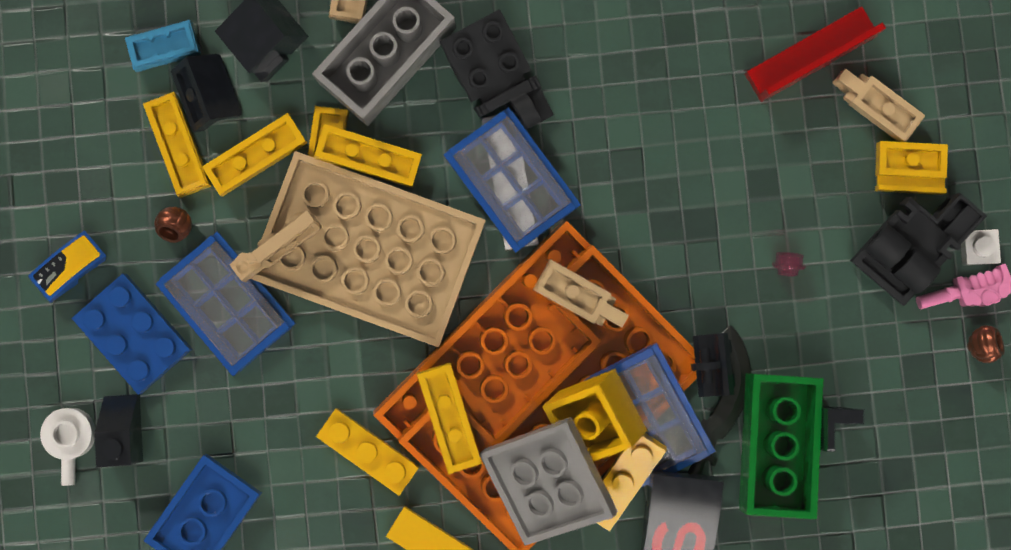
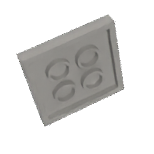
[479,417,618,546]

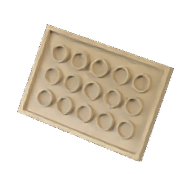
[251,151,486,348]

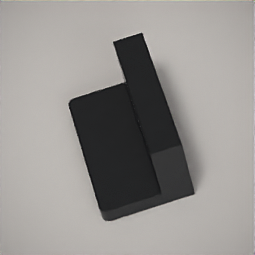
[170,54,242,132]
[820,406,864,452]

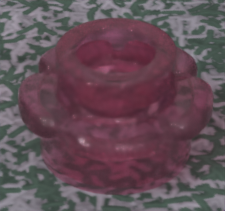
[772,252,806,276]

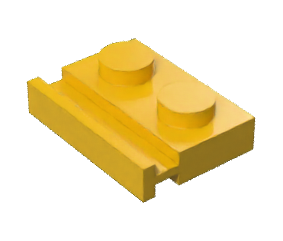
[875,141,948,195]

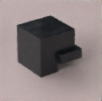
[215,0,309,82]

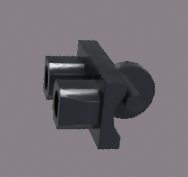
[691,333,736,397]

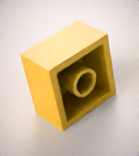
[542,369,647,461]

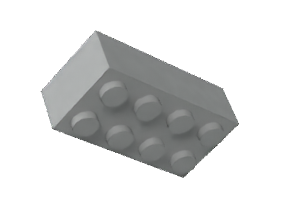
[312,0,456,127]

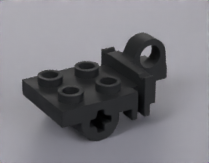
[439,9,554,130]
[850,193,987,306]

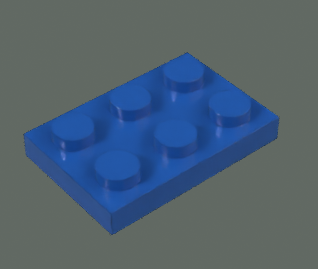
[71,273,192,394]
[143,454,262,550]

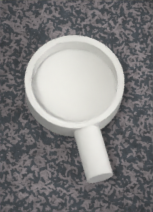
[40,408,96,486]

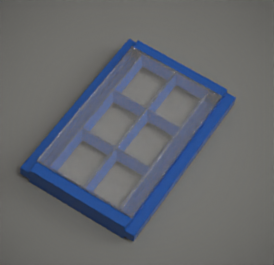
[443,107,581,253]
[155,231,296,376]
[584,343,716,487]

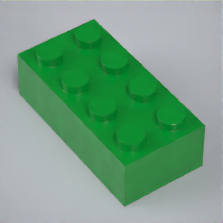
[739,373,824,520]

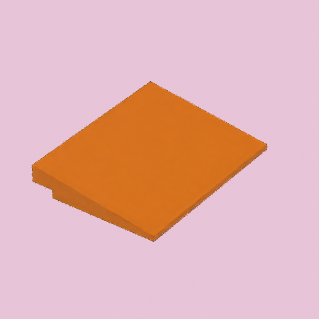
[373,221,697,550]

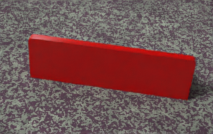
[745,6,886,103]

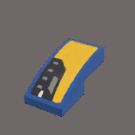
[28,230,106,303]

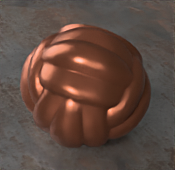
[154,207,192,243]
[967,325,1005,363]

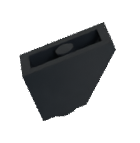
[94,394,143,468]

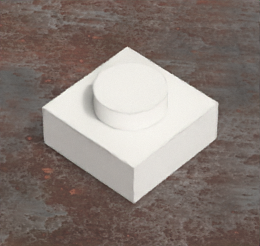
[961,229,1001,265]

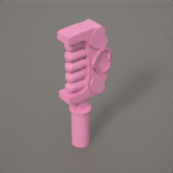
[916,264,1011,310]

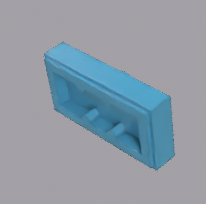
[125,20,201,72]

